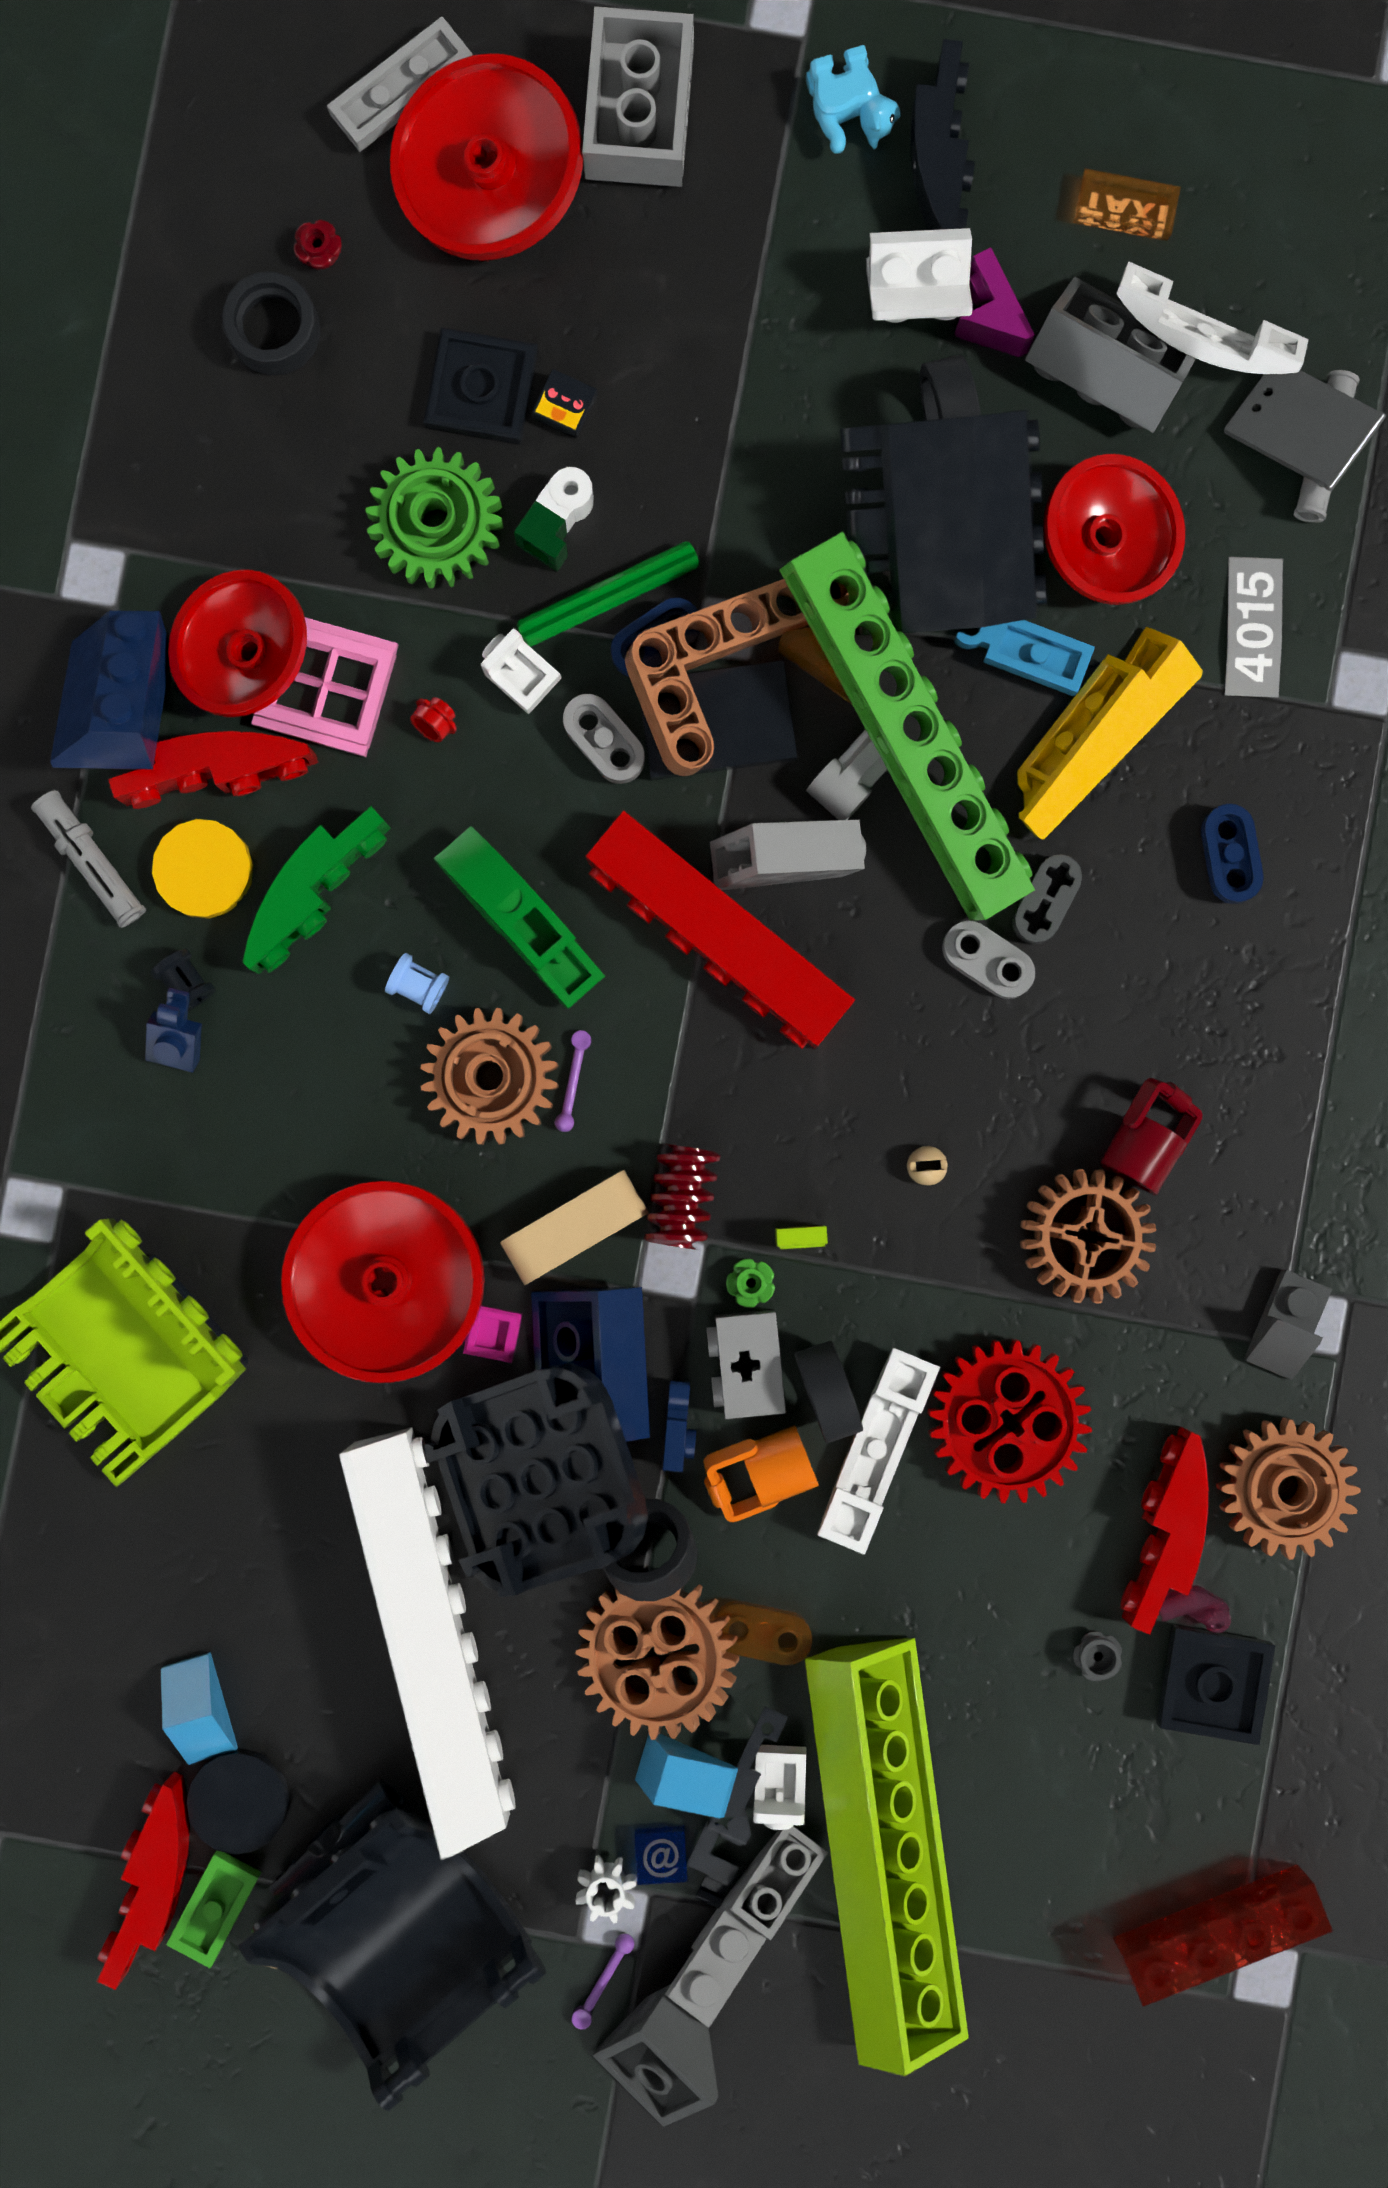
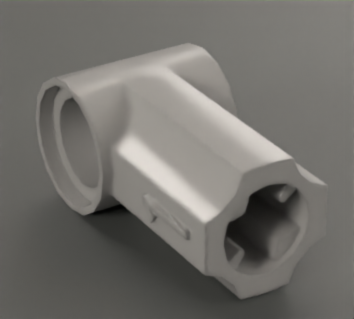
[806,729,888,820]

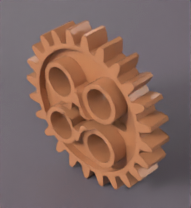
[576,1584,739,1740]

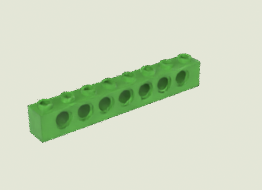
[779,532,1035,921]

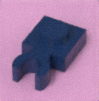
[663,1381,696,1472]

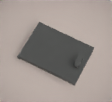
[1224,370,1386,491]

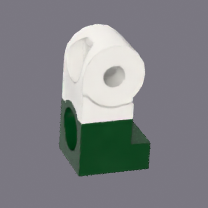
[514,467,593,572]

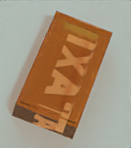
[1073,169,1181,241]

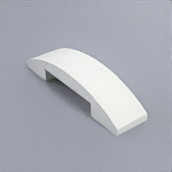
[1116,261,1309,374]
[817,1348,940,1555]

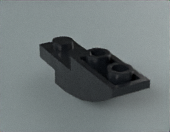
[910,39,975,230]

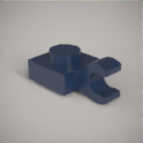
[145,988,202,1073]

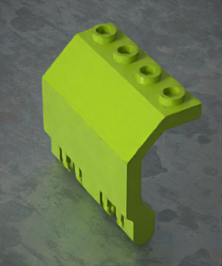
[0,1218,246,1487]

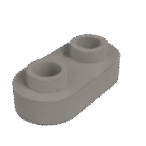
[563,694,645,784]
[942,921,1035,999]

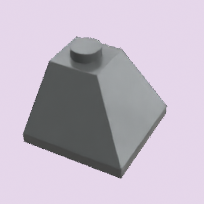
[592,1984,719,2127]

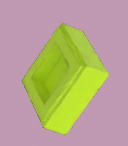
[775,1225,828,1249]

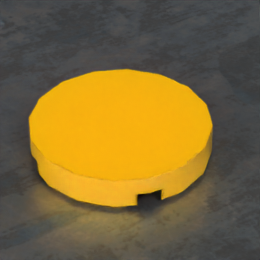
[152,819,253,919]

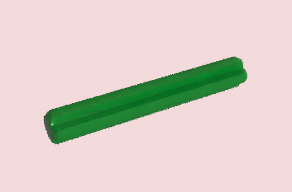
[517,541,699,647]

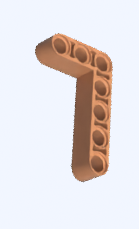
[625,579,849,776]

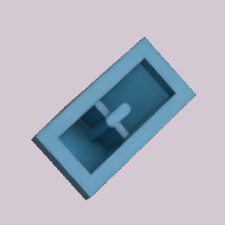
[161,1652,238,1765]
[635,1733,738,1818]

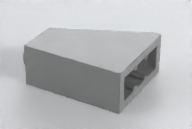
[710,820,866,890]

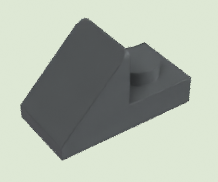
[1243,1269,1332,1380]

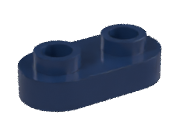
[611,598,700,677]
[1201,804,1264,904]

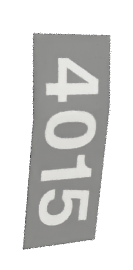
[1225,557,1283,697]

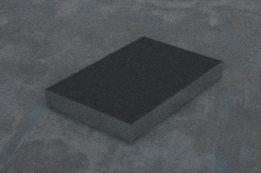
[641,660,797,781]

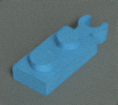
[954,620,1095,697]

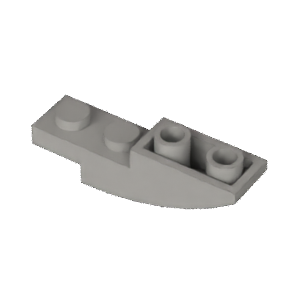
[665,1827,828,2028]

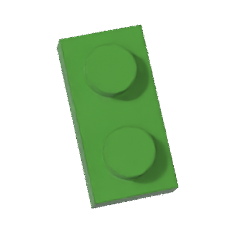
[166,1851,262,1969]

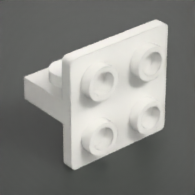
[867,228,973,323]

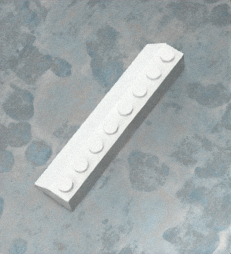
[339,1427,516,1859]

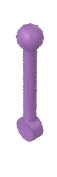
[555,1030,591,1132]
[572,1933,635,2029]

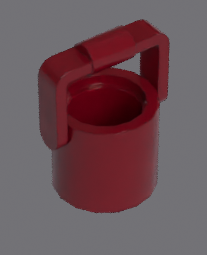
[1100,1078,1203,1196]

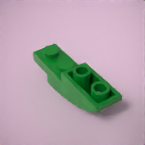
[243,806,391,974]
[433,826,605,1009]

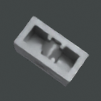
[707,1310,786,1419]

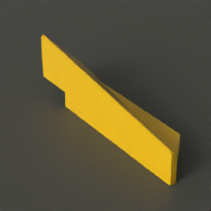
[1017,626,1203,840]

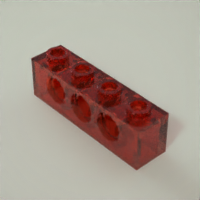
[1113,1864,1333,2007]

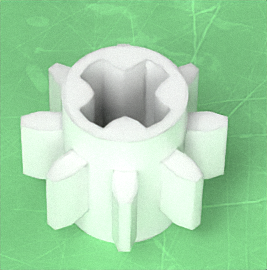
[575,1855,637,1924]

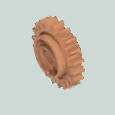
[420,1008,559,1145]
[1216,1417,1361,1560]

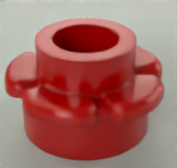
[410,697,457,743]

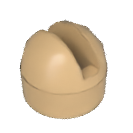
[907,1146,948,1186]

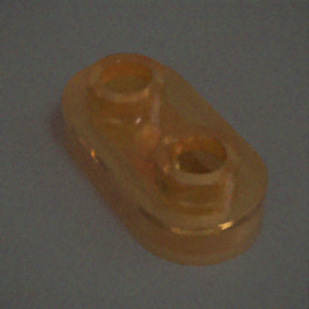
[715,1601,812,1665]

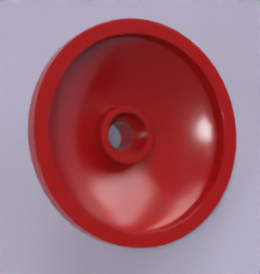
[1043,454,1185,605]
[168,570,307,717]

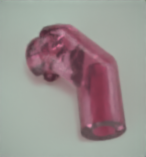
[1159,1585,1231,1633]

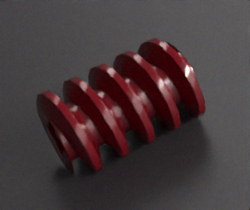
[644,1143,720,1250]

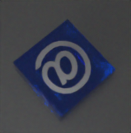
[634,1826,688,1885]

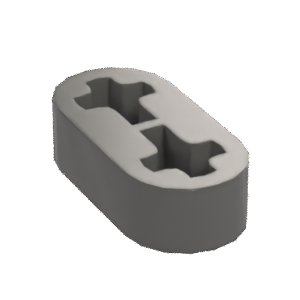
[1012,854,1082,945]

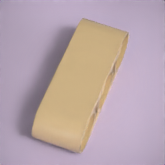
[500,1170,649,1286]

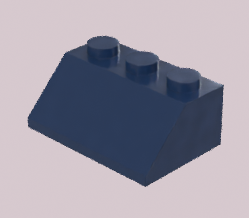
[50,611,169,769]
[531,1287,650,1442]

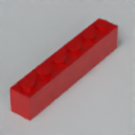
[586,810,855,1049]

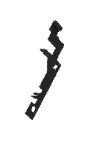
[687,1706,788,1909]

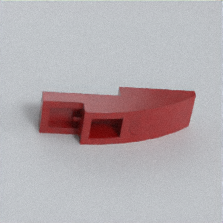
[108,731,319,809]
[1120,1426,1208,1635]
[97,1772,190,1990]

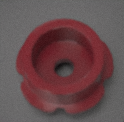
[293,220,342,270]

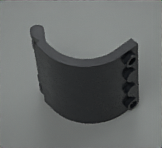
[238,1809,546,2111]

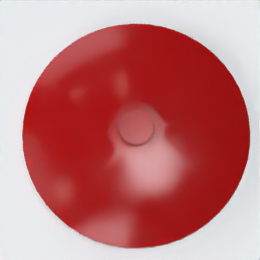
[390,53,583,261]
[281,1181,485,1383]

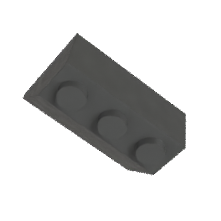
[1025,277,1196,433]

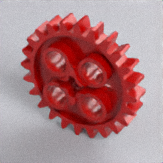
[927,1339,1092,1504]

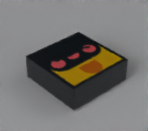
[532,369,598,438]

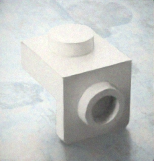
[481,628,561,714]
[753,1745,807,1830]

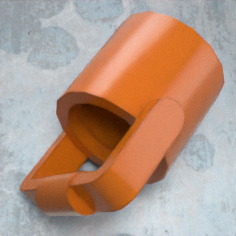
[703,1425,819,1522]

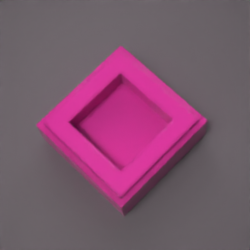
[463,1305,523,1363]

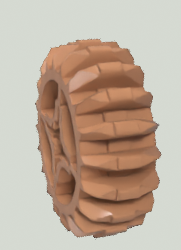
[1020,1169,1156,1304]

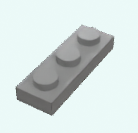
[327,16,473,152]

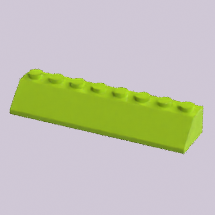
[805,1638,969,2076]

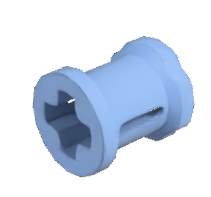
[385,953,450,1014]

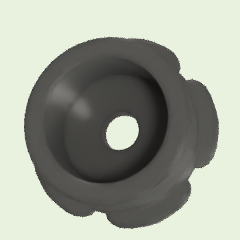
[1073,1631,1122,1681]

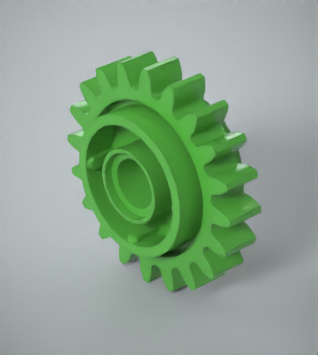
[365,447,504,588]

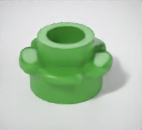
[726,1258,775,1308]

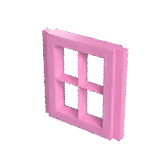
[251,617,398,757]

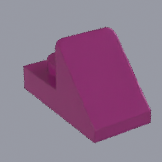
[955,247,1035,357]

